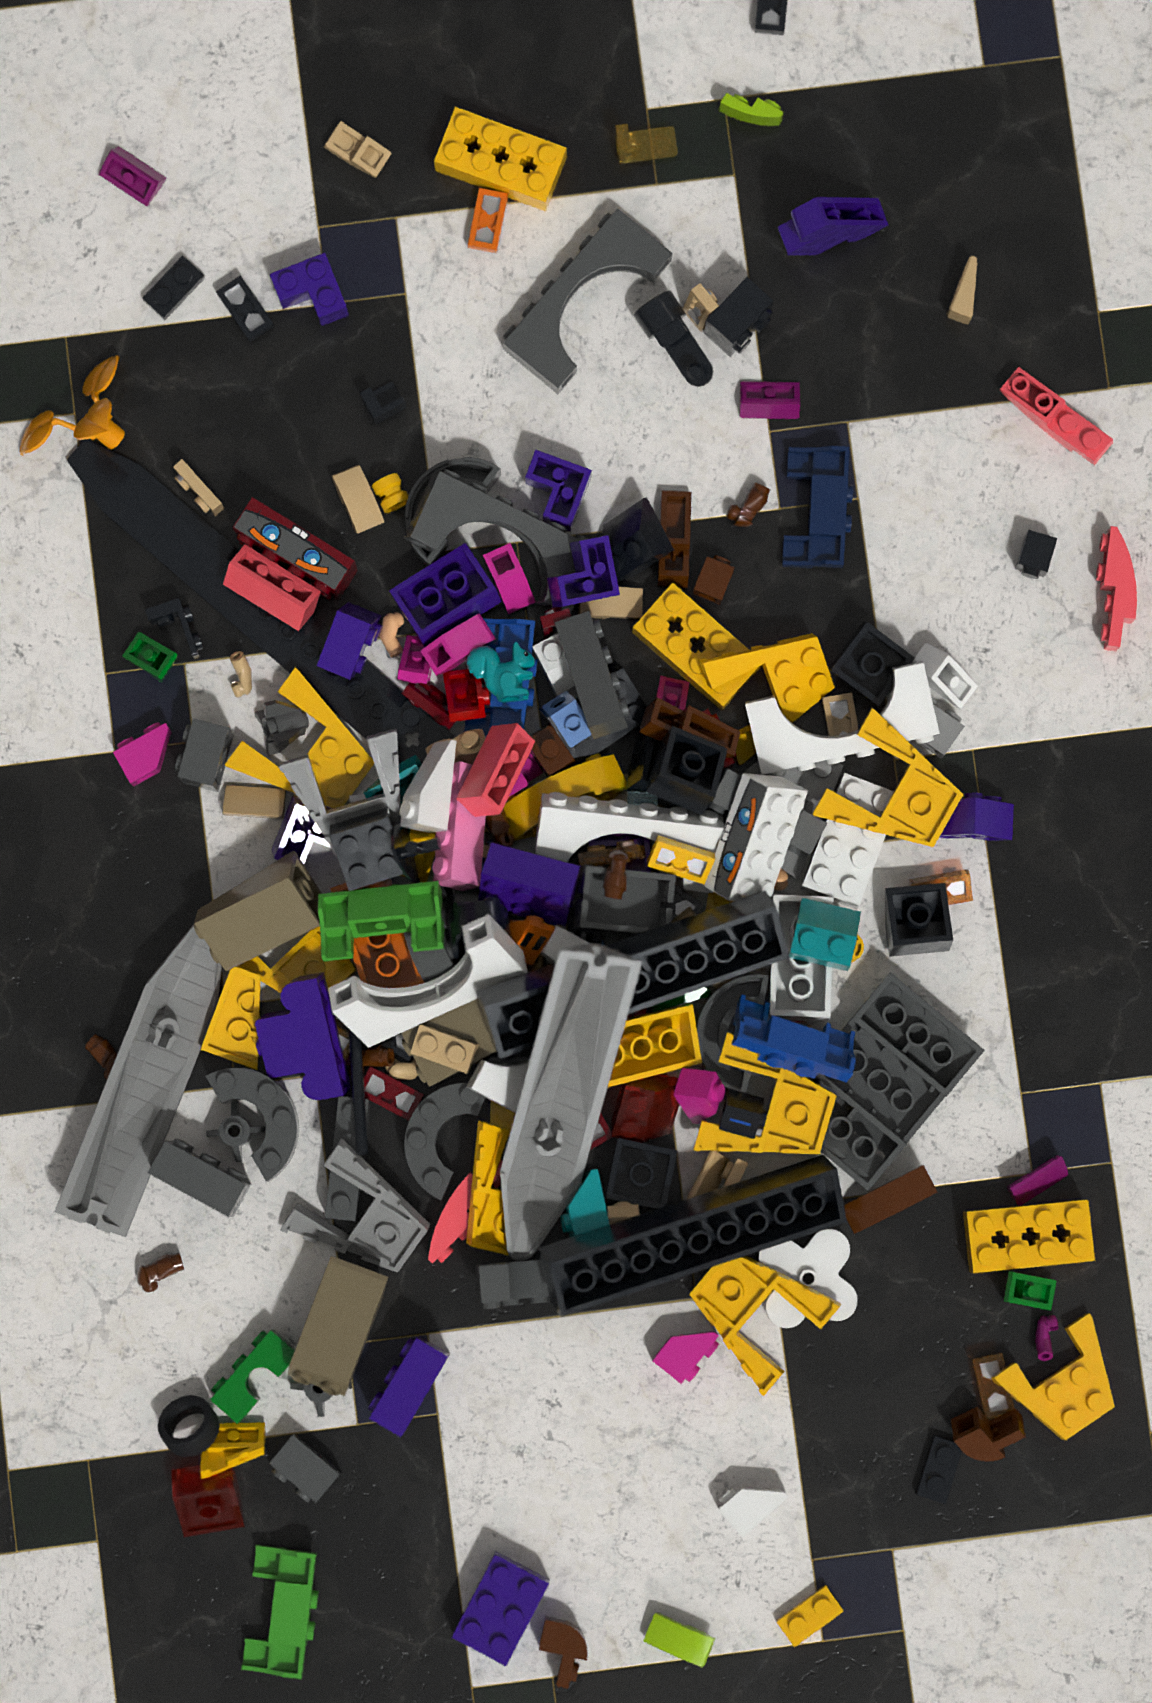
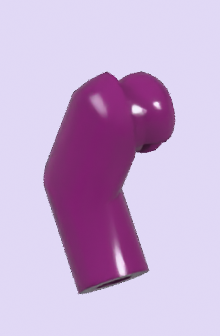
[1035,1314,1059,1361]

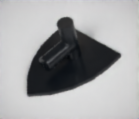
[391,823,441,883]

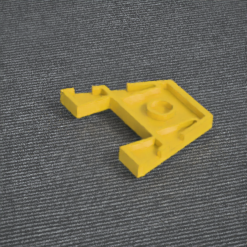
[991,1313,1115,1440]

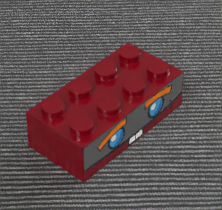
[233,497,358,600]

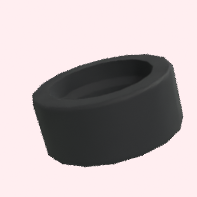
[157,1395,220,1457]

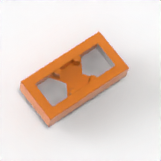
[468,188,508,253]

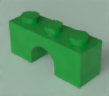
[210,1329,296,1424]

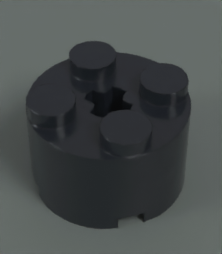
[448,897,512,960]

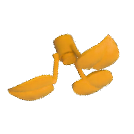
[20,355,125,456]

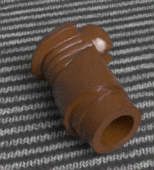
[726,482,770,527]
[485,808,514,847]
[603,850,630,900]
[85,1034,118,1080]
[345,1045,394,1076]
[137,1252,185,1293]

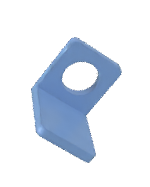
[542,691,592,747]

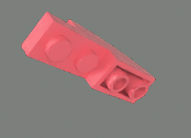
[1000,367,1113,465]
[1096,526,1137,651]
[428,1159,503,1264]

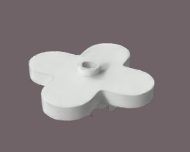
[758,1229,857,1328]

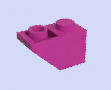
[483,543,536,615]
[420,613,496,676]
[113,722,172,787]
[652,1331,719,1384]

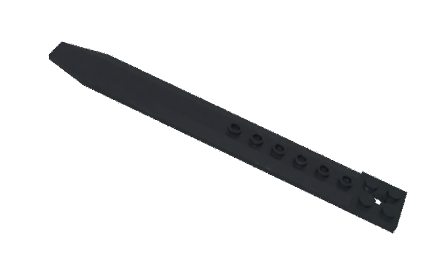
[67,439,455,763]

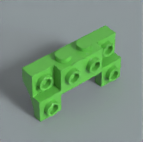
[318,881,444,962]
[242,1545,319,1679]

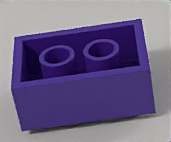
[389,543,502,648]
[478,842,580,926]
[368,1336,450,1437]
[452,1551,550,1666]

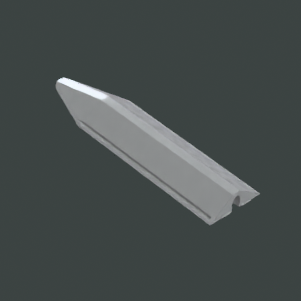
[54,924,222,1237]
[500,943,642,1261]

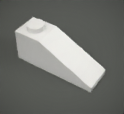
[532,633,575,697]
[400,740,456,833]

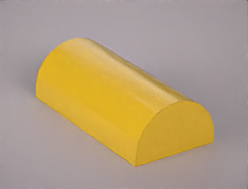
[608,1003,702,1087]

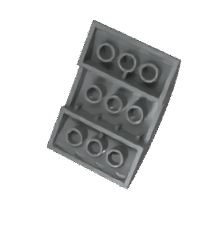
[807,972,985,1191]

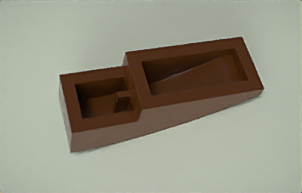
[658,490,692,588]
[639,698,741,758]
[844,1165,938,1234]

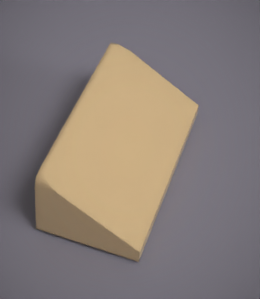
[222,785,286,819]
[686,1151,730,1199]

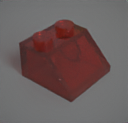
[612,1074,679,1143]
[171,1465,244,1537]

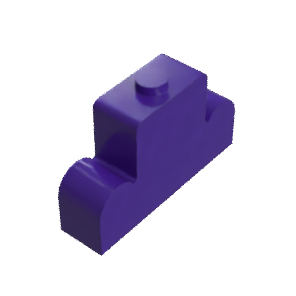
[777,197,888,255]
[255,972,351,1100]

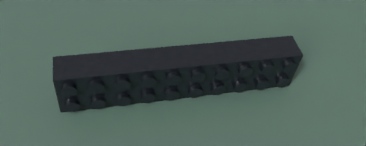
[476,890,789,1059]
[538,1154,847,1317]

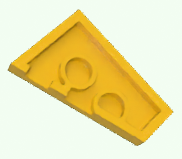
[200,966,261,1070]

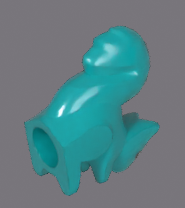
[466,642,535,703]

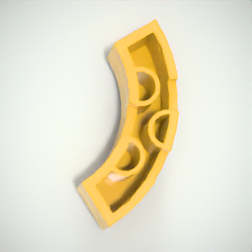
[504,754,627,841]

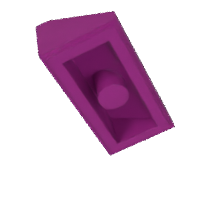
[98,146,167,207]
[740,382,800,419]
[1006,1155,1068,1206]

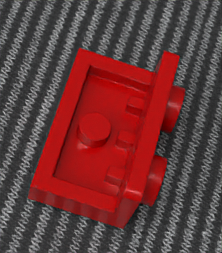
[443,669,490,722]

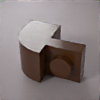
[951,1407,1026,1461]
[539,1616,588,1689]

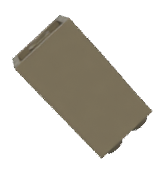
[194,850,322,971]
[401,998,497,1087]
[288,1256,388,1396]

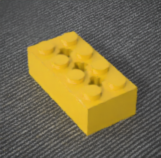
[434,107,567,212]
[632,583,762,711]
[963,1200,1095,1273]

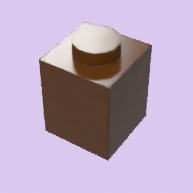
[693,555,735,605]

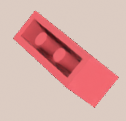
[223,545,321,631]
[456,723,535,817]

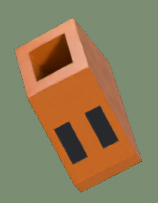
[506,916,555,966]

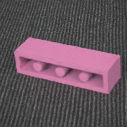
[433,761,486,891]

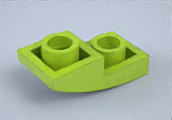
[719,92,784,126]
[643,1612,716,1667]

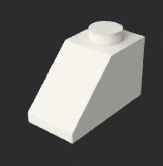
[912,643,978,710]
[717,1487,789,1538]

